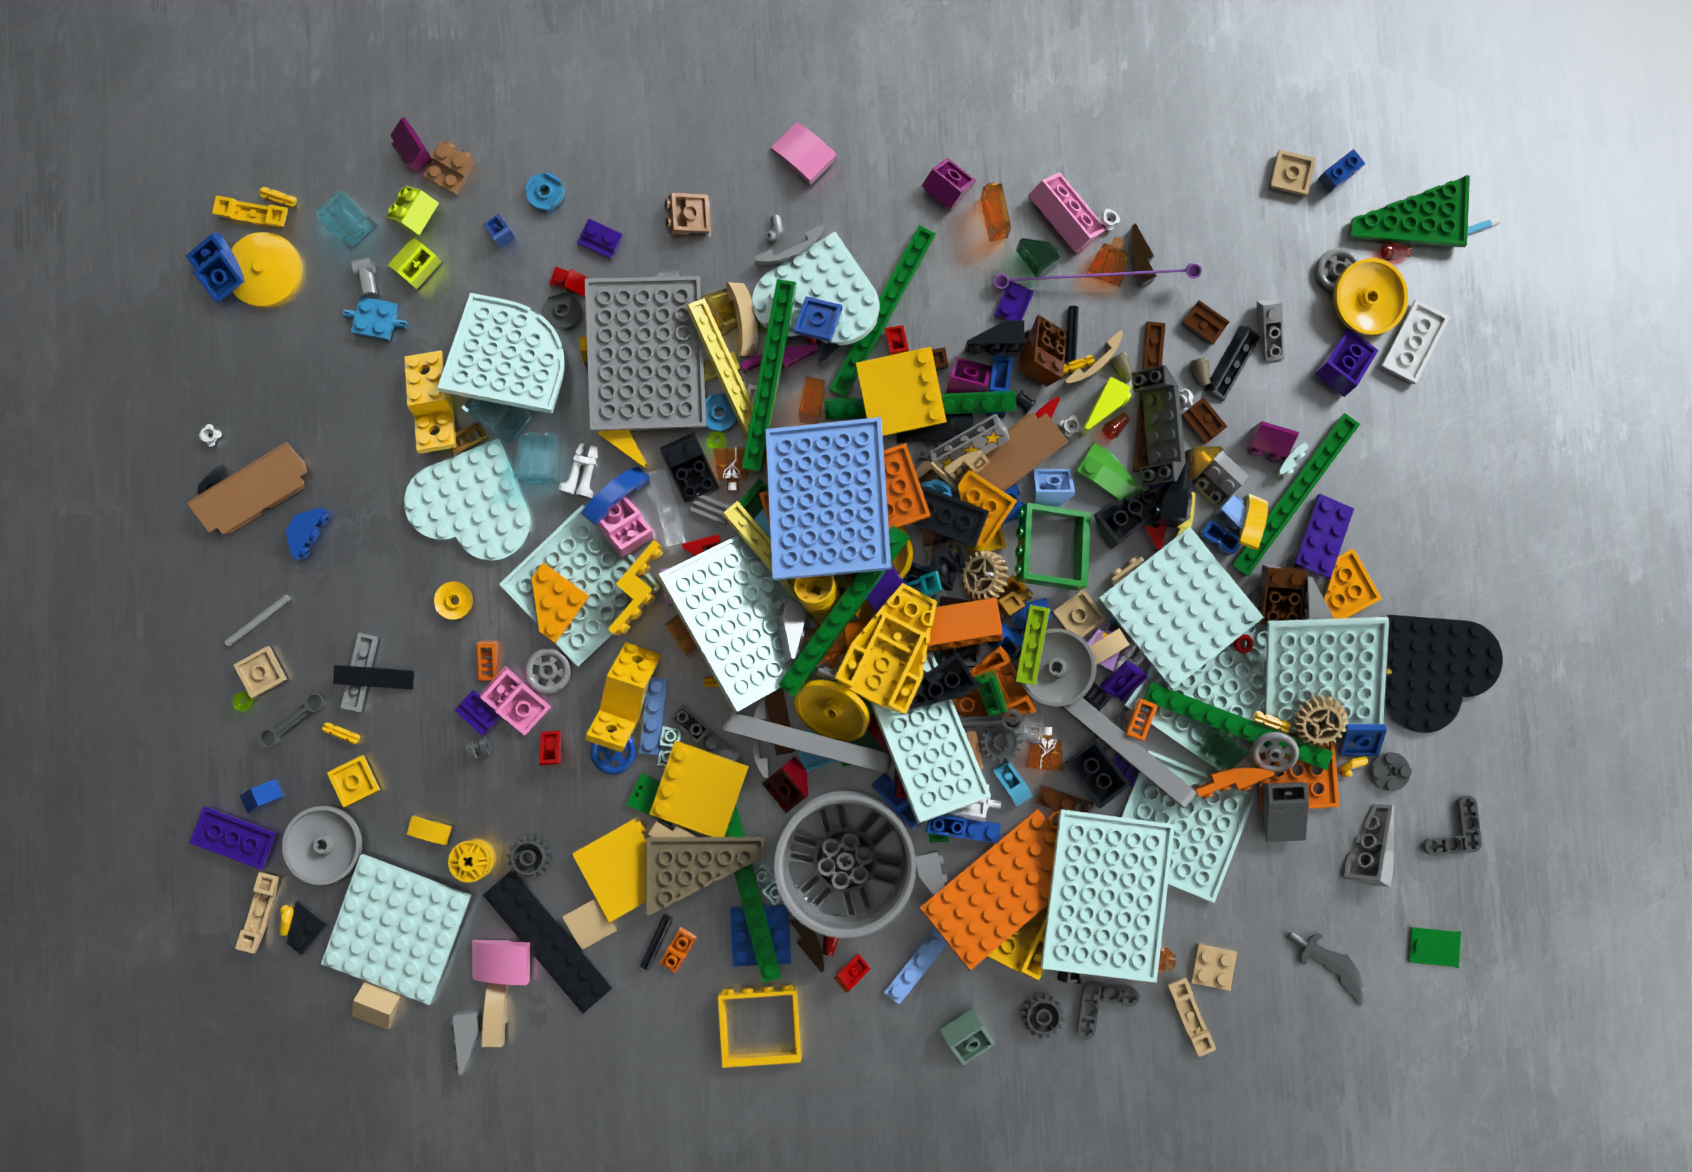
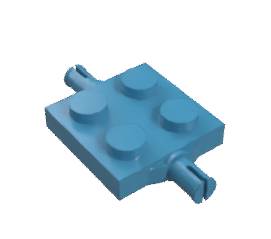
[342,296,408,341]

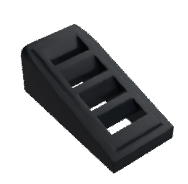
[1083,682,1112,711]

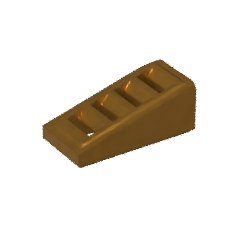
[448,422,488,457]

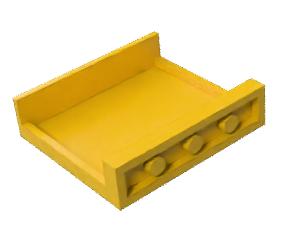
[572,818,647,923]

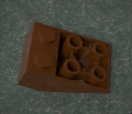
[1019,315,1067,387]
[1260,565,1307,625]

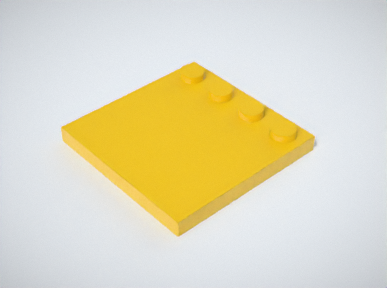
[856,346,947,436]
[649,740,749,837]

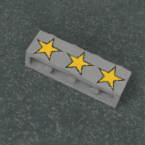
[930,414,1010,475]

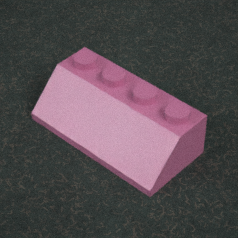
[1028,172,1106,252]

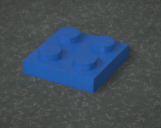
[794,296,843,342]
[1338,724,1387,756]

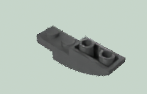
[670,704,741,762]

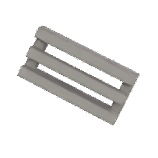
[690,493,731,525]

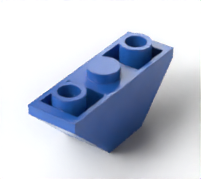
[285,507,330,561]

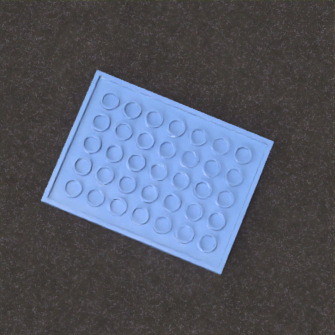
[766,417,892,580]

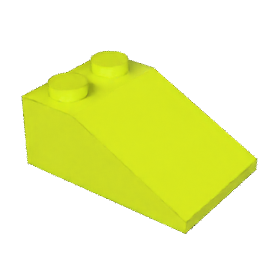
[1080,377,1132,436]

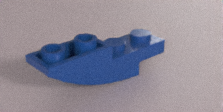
[926,814,1001,843]

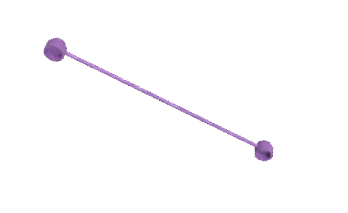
[994,262,1202,289]

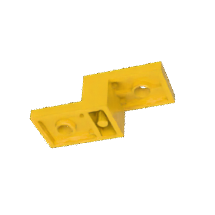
[404,350,456,454]
[608,540,664,636]

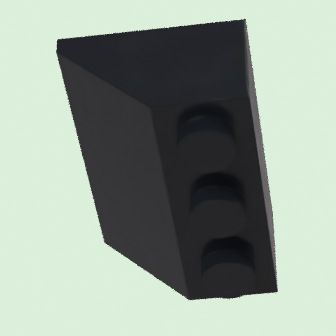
[1061,738,1131,809]

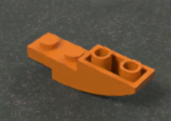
[1193,767,1275,799]

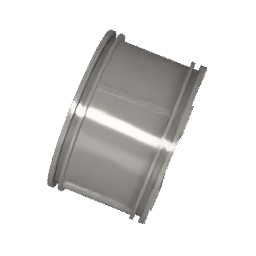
[774,791,916,938]

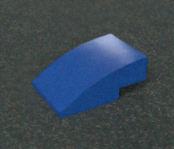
[186,233,245,304]

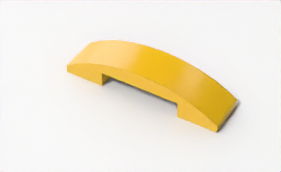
[212,195,288,227]
[1239,494,1268,550]

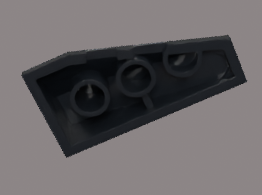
[896,413,974,444]
[1152,450,1192,528]
[1094,485,1165,549]
[908,653,979,710]

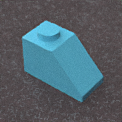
[992,760,1033,807]

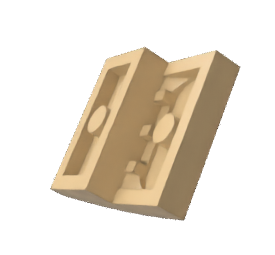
[945,450,990,482]
[562,898,617,950]

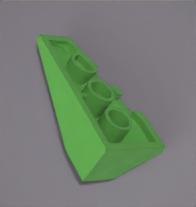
[1074,442,1144,501]

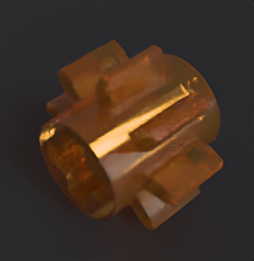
[1158,947,1176,973]

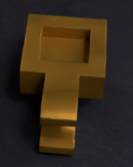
[998,588,1033,618]

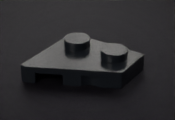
[286,900,328,955]

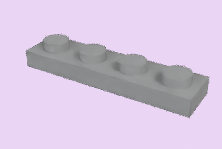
[341,633,379,712]

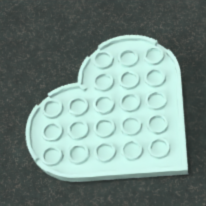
[752,232,880,345]
[404,438,531,561]

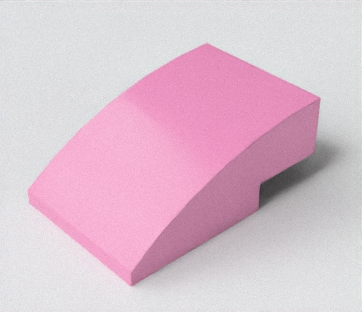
[771,122,837,185]
[596,496,653,558]
[479,666,551,736]
[472,940,530,985]

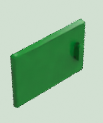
[626,773,673,826]
[1408,927,1462,968]

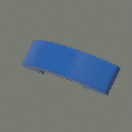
[581,466,651,525]

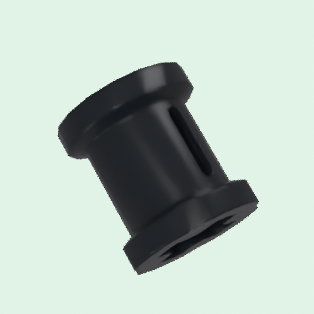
[1016,390,1037,414]

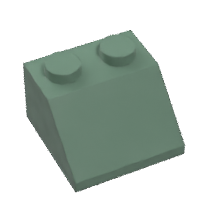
[940,1008,995,1065]

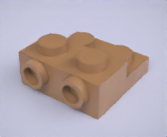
[423,141,476,195]
[664,193,710,235]

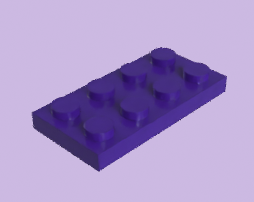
[1293,494,1354,579]
[189,806,278,870]

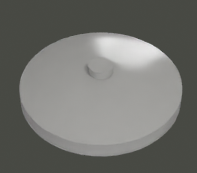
[1018,628,1097,707]
[282,806,362,885]

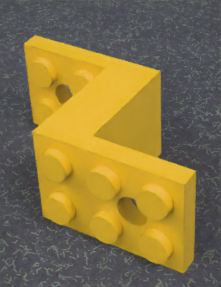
[585,642,662,752]

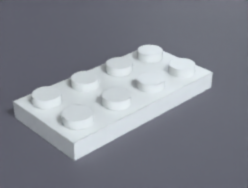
[1380,299,1450,384]

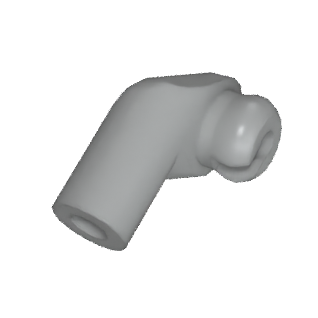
[765,215,783,243]

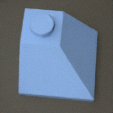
[1033,469,1075,507]
[1213,495,1247,537]

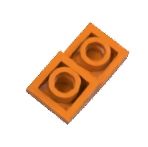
[659,927,697,973]

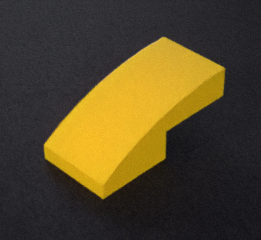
[407,816,452,845]

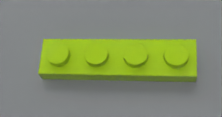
[1016,605,1050,685]

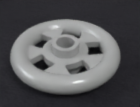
[1316,248,1359,292]
[525,648,571,694]
[1251,732,1299,773]

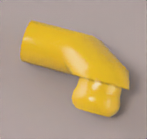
[1340,756,1368,777]
[279,905,294,936]

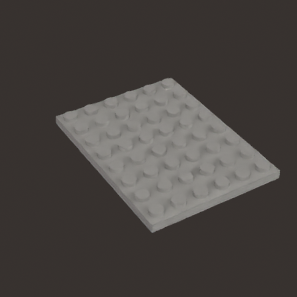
[585,276,706,431]

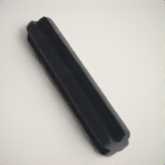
[1065,305,1079,361]
[640,914,673,970]

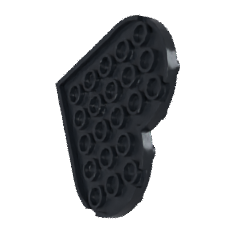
[1384,615,1503,733]

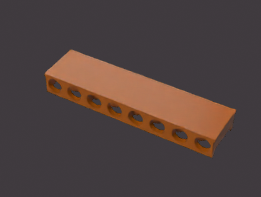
[845,597,1003,652]

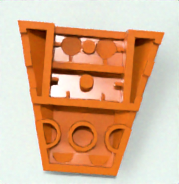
[952,646,1037,718]

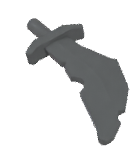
[1287,932,1364,1005]

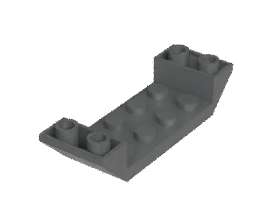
[1131,365,1186,487]

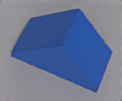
[483,213,515,248]
[240,779,284,813]

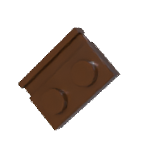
[1182,300,1230,345]
[1181,397,1228,445]

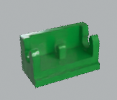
[739,478,768,519]
[974,670,1007,716]

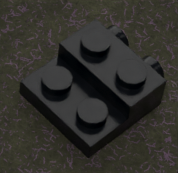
[929,537,965,591]

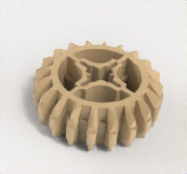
[960,550,1010,601]
[1293,695,1348,748]

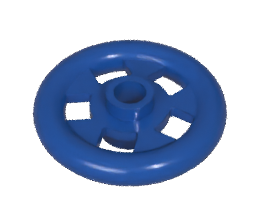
[590,730,636,775]

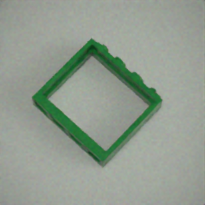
[1014,503,1091,591]

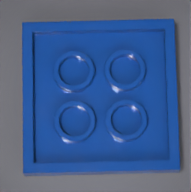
[730,904,791,967]

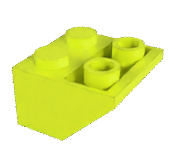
[386,186,439,235]
[388,237,442,290]

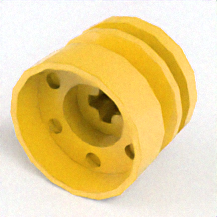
[794,575,840,615]
[448,839,496,883]

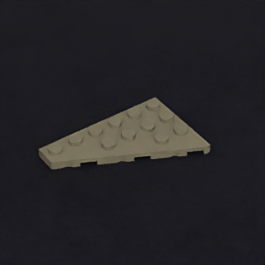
[646,836,765,915]

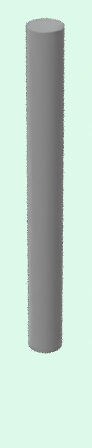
[224,594,291,647]

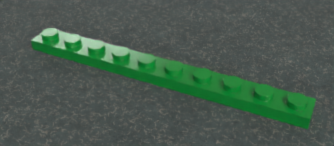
[829,225,936,398]
[742,279,797,472]
[824,390,1016,419]
[1232,413,1360,577]
[778,525,910,697]
[1143,682,1334,770]
[725,805,782,983]

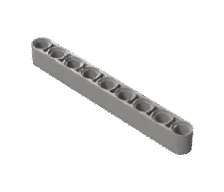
[1060,698,1197,809]
[721,711,892,773]

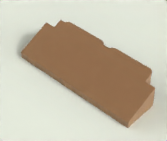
[956,413,1069,491]
[188,441,308,534]

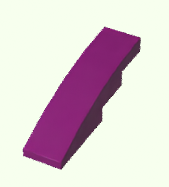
[740,345,818,373]

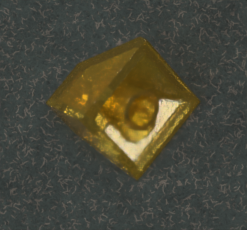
[701,288,738,336]

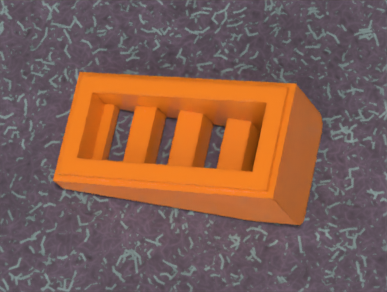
[476,641,498,681]
[1125,698,1158,742]

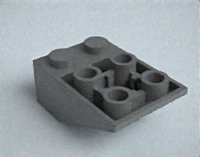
[1262,781,1309,842]

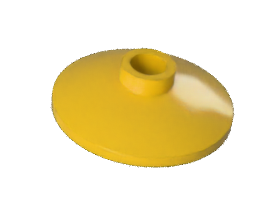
[434,581,473,620]

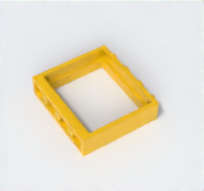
[718,985,802,1068]

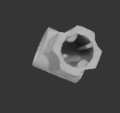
[351,257,377,297]

